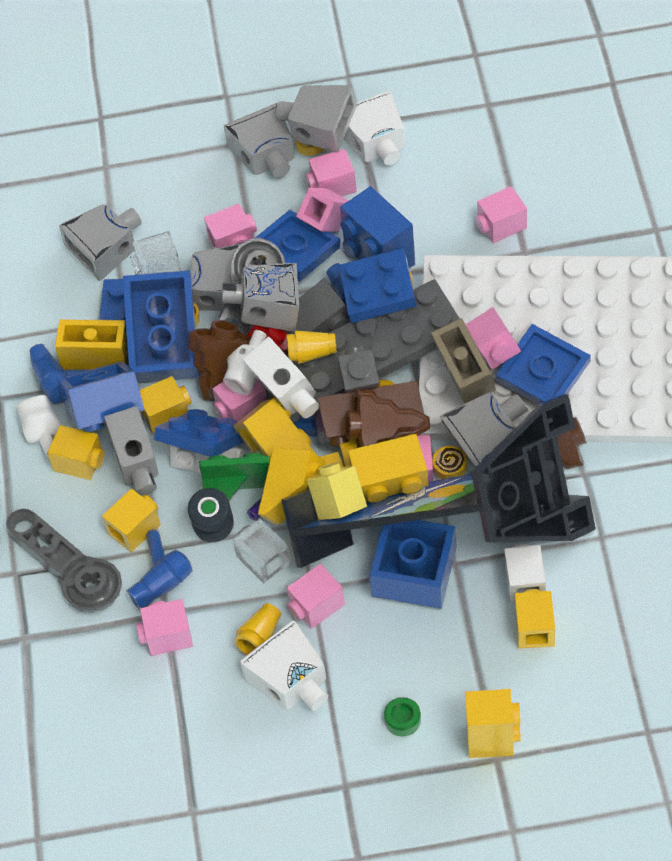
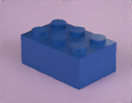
[123,270,199,383]

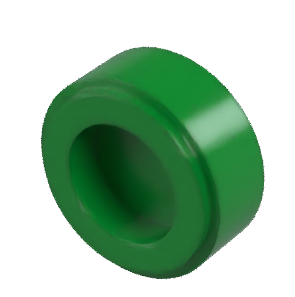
[384,697,421,736]

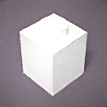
[504,544,546,603]

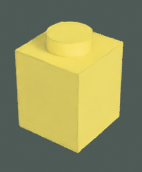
[307,462,367,520]

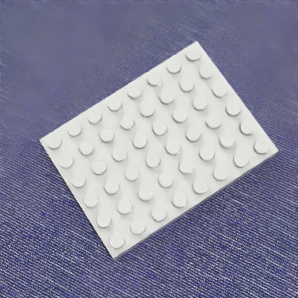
[419,255,672,443]

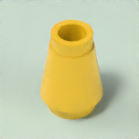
[286,330,337,364]
[235,603,281,655]

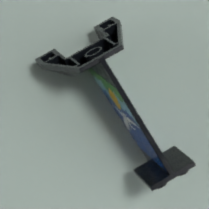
[281,394,596,568]

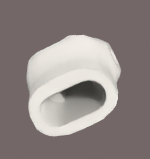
[223,330,267,396]
[16,395,61,458]

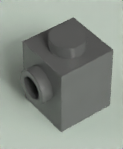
[338,346,380,393]

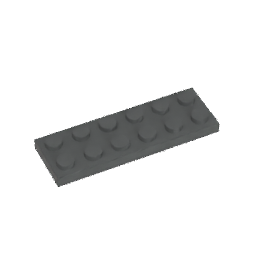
[264,279,460,422]

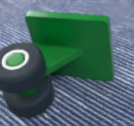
[188,453,270,542]

